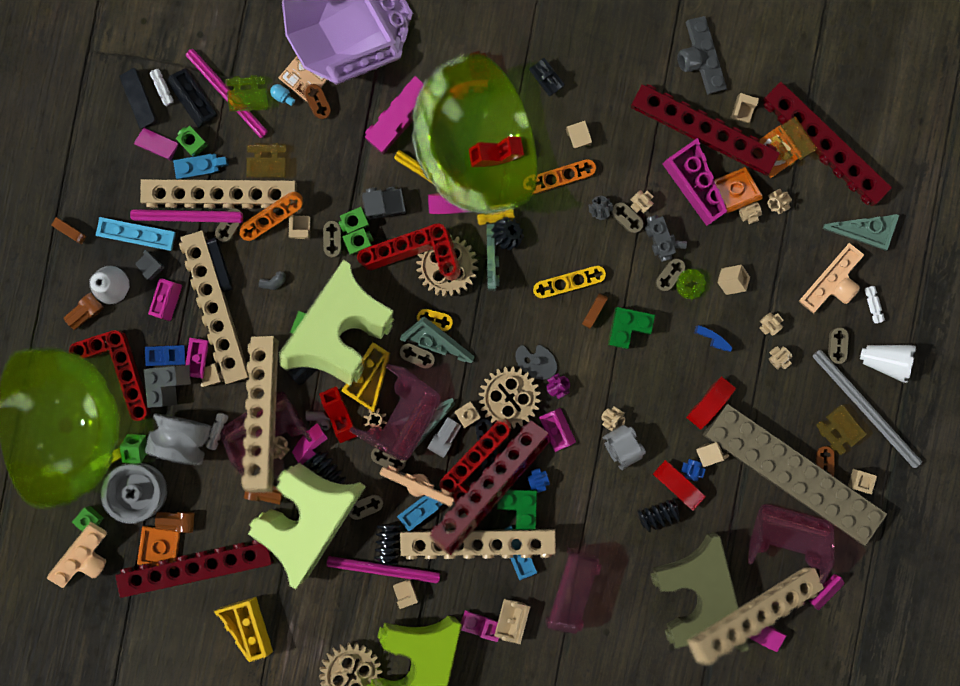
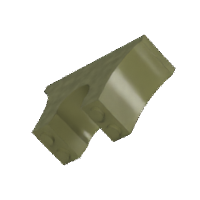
[650,532,749,652]

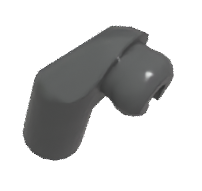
[259,271,286,290]
[306,411,332,431]

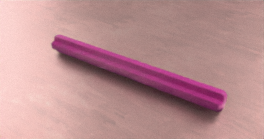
[186,49,268,138]
[130,210,243,223]
[327,556,440,583]

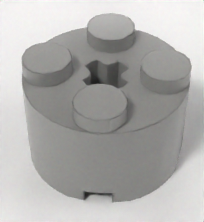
[603,425,646,470]

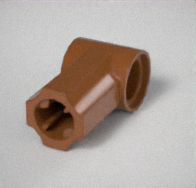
[64,293,104,330]
[243,486,283,505]
[155,512,195,533]

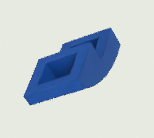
[694,325,732,352]
[145,345,185,366]

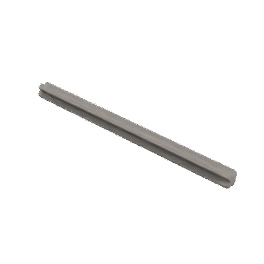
[813,350,922,468]

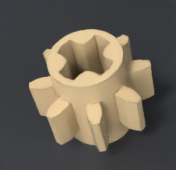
[767,189,792,214]
[630,190,654,213]
[739,202,762,224]
[760,312,783,336]
[769,346,793,369]
[602,406,625,431]
[364,408,387,432]
[274,436,290,460]

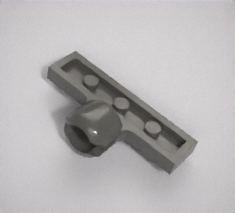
[677,16,727,95]

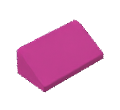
[134,128,179,161]
[148,278,182,321]
[186,338,209,379]
[539,408,576,452]
[809,574,845,610]

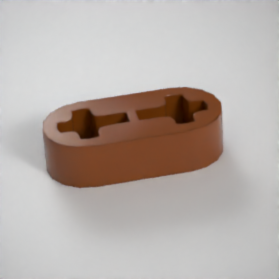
[304,84,330,119]
[51,217,87,244]
[582,293,608,329]
[816,446,834,477]

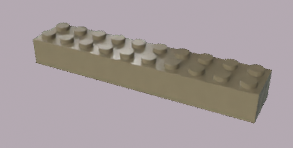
[703,404,887,546]

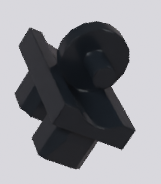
[529,58,565,97]

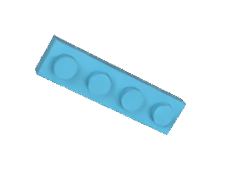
[96,217,176,251]

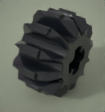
[491,217,524,250]

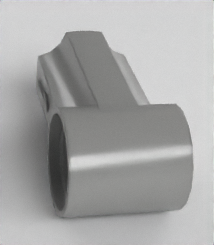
[427,417,462,458]

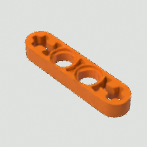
[524,159,596,195]
[240,192,303,241]

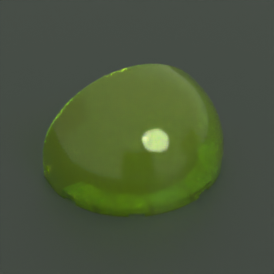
[412,54,537,214]
[0,348,119,508]

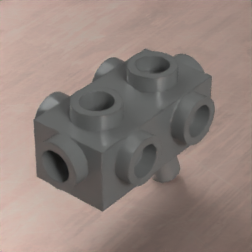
[645,215,687,262]

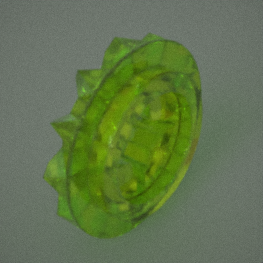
[676,269,707,300]

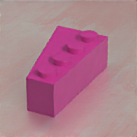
[663,138,727,226]

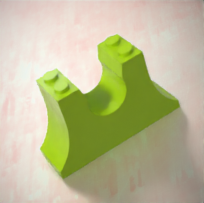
[366,616,461,686]

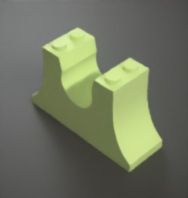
[280,260,394,386]
[248,463,366,589]

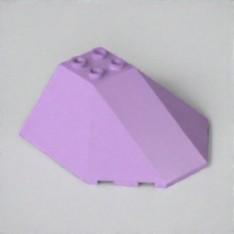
[282,0,413,84]

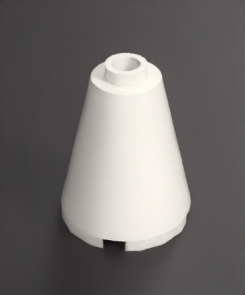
[90,266,130,304]
[860,345,916,383]

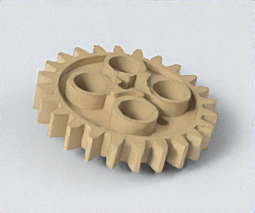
[416,235,478,297]
[479,367,541,429]
[319,642,382,686]

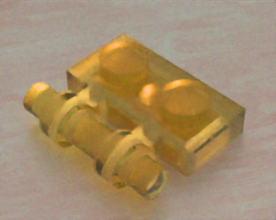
[768,117,817,166]
[247,143,286,178]
[816,405,867,455]

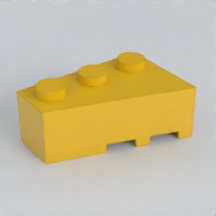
[341,342,390,412]
[214,597,273,662]

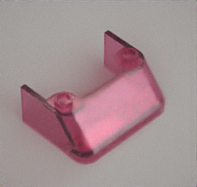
[349,364,440,460]
[220,392,312,476]
[748,504,834,584]
[545,547,602,634]

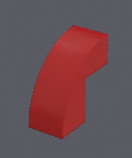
[468,136,524,167]
[686,376,736,429]
[319,386,358,443]
[653,460,706,511]

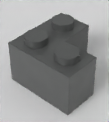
[362,186,406,220]
[144,365,191,408]

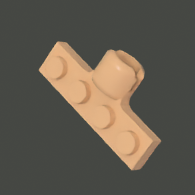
[799,243,864,314]
[379,465,455,506]
[47,521,107,588]

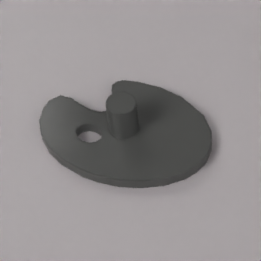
[515,345,557,380]

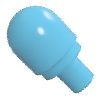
[270,84,295,106]

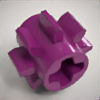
[547,373,570,399]

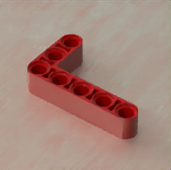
[357,223,461,281]
[69,330,151,421]
[439,419,511,516]

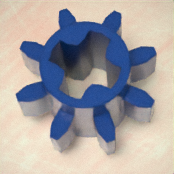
[681,459,706,481]
[527,468,550,493]

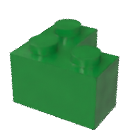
[608,307,655,349]
[497,489,537,530]

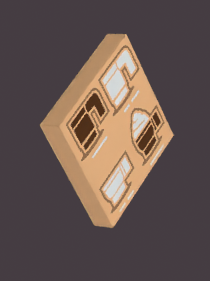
[279,56,327,103]

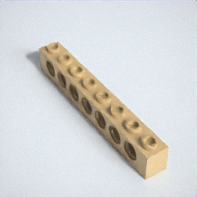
[140,179,297,209]
[179,231,249,384]
[242,336,279,493]
[400,529,556,559]
[688,568,824,665]

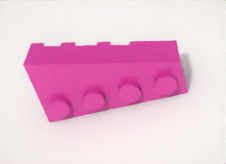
[365,76,434,155]

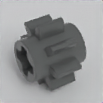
[588,196,613,220]

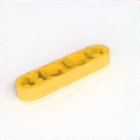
[533,266,606,299]

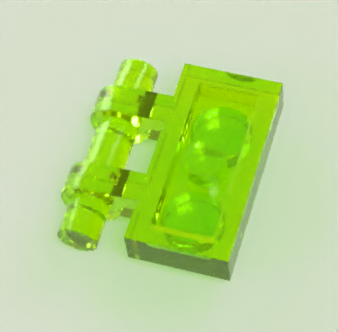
[225,75,268,112]

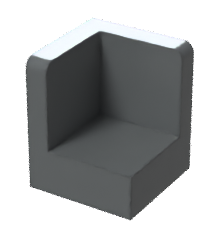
[135,250,165,281]

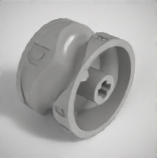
[145,413,211,465]
[101,463,167,523]

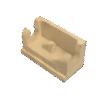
[494,599,530,644]

